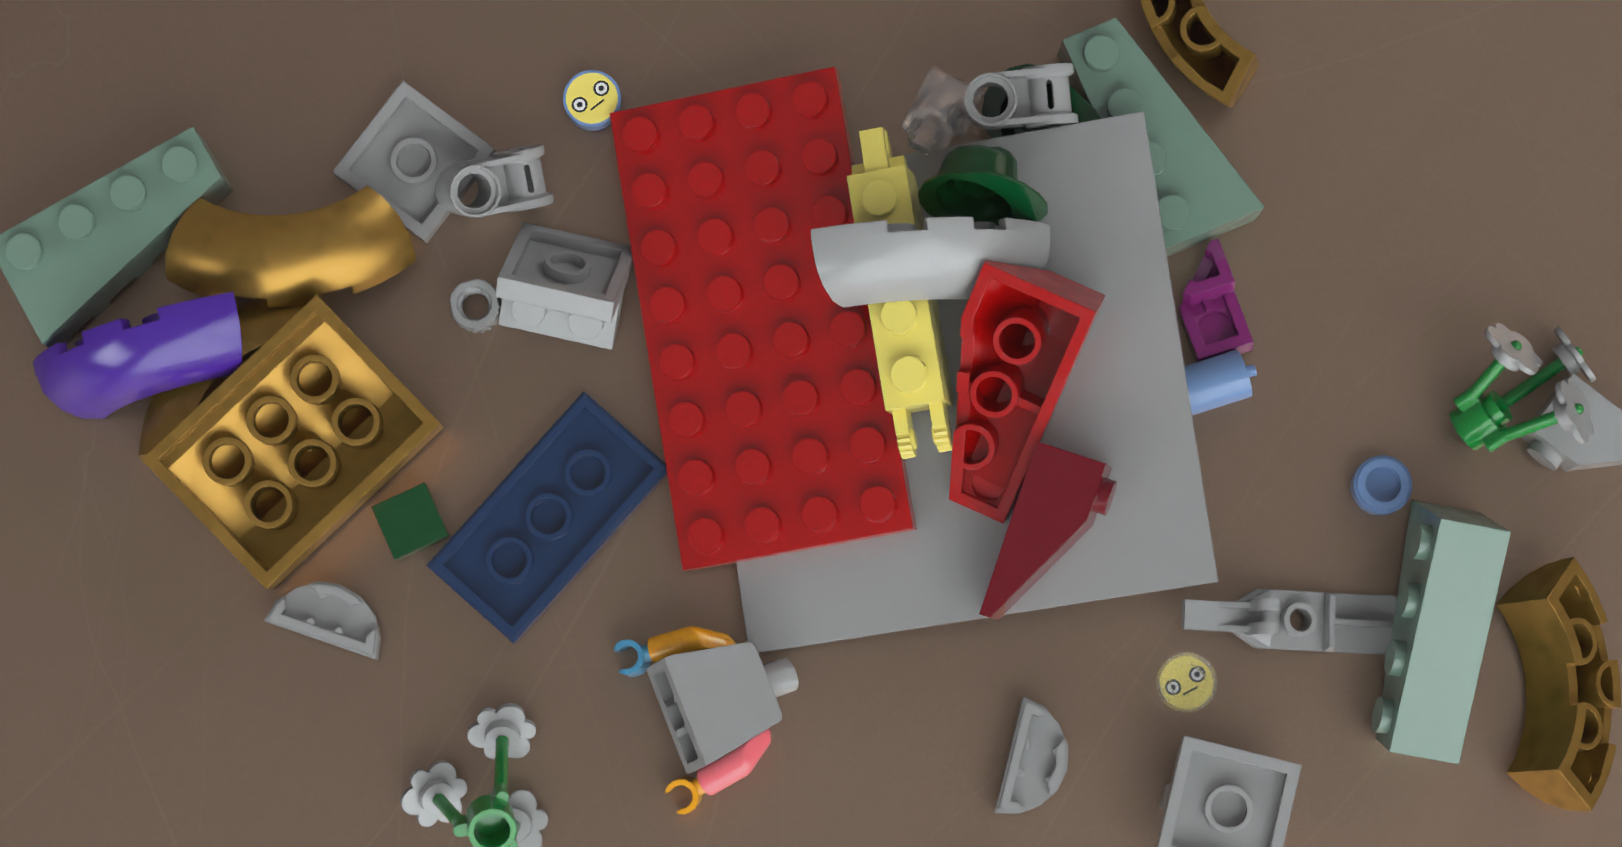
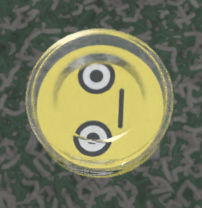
[1156,653,1217,713]

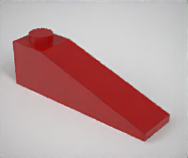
[949,260,1106,524]

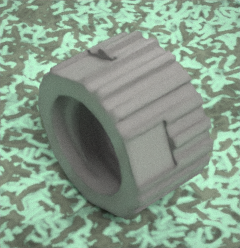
[449,278,502,334]

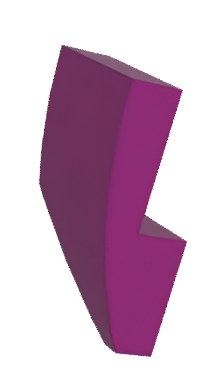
[1179,238,1254,362]

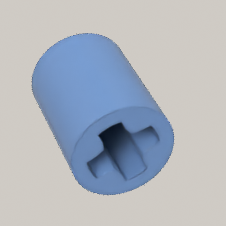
[1185,350,1257,416]

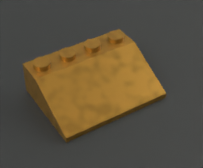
[141,295,444,590]

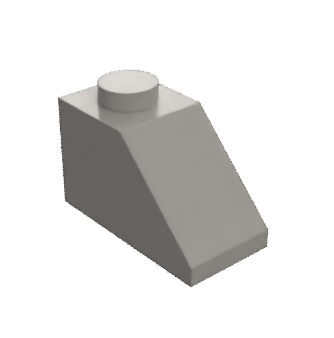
[1521,373,1622,472]

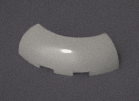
[811,217,1051,307]

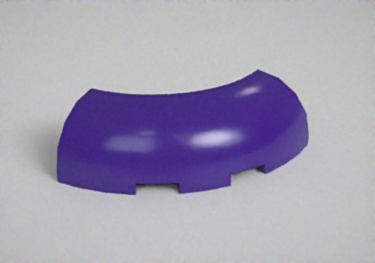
[33,292,242,419]

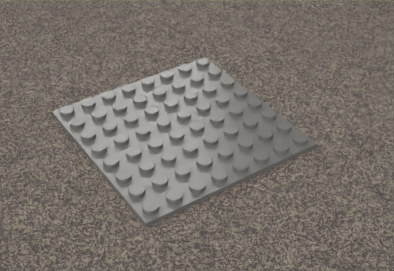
[736,111,1219,653]

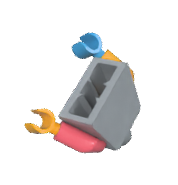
[613,626,799,814]

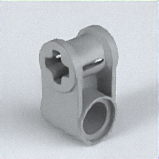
[964,63,1079,131]
[435,144,554,218]

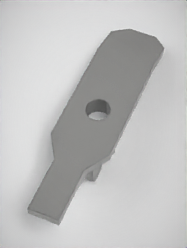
[1181,589,1397,655]

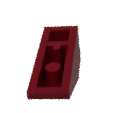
[979,441,1117,620]

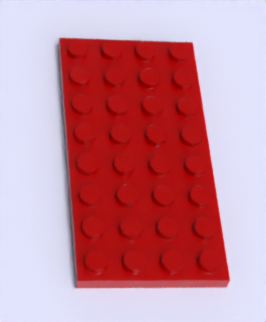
[609,66,917,572]

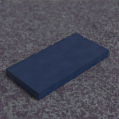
[426,391,667,644]

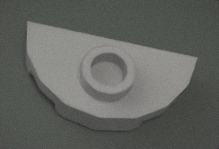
[264,581,381,660]
[994,697,1068,814]

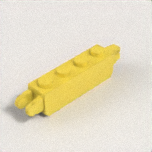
[847,127,953,459]

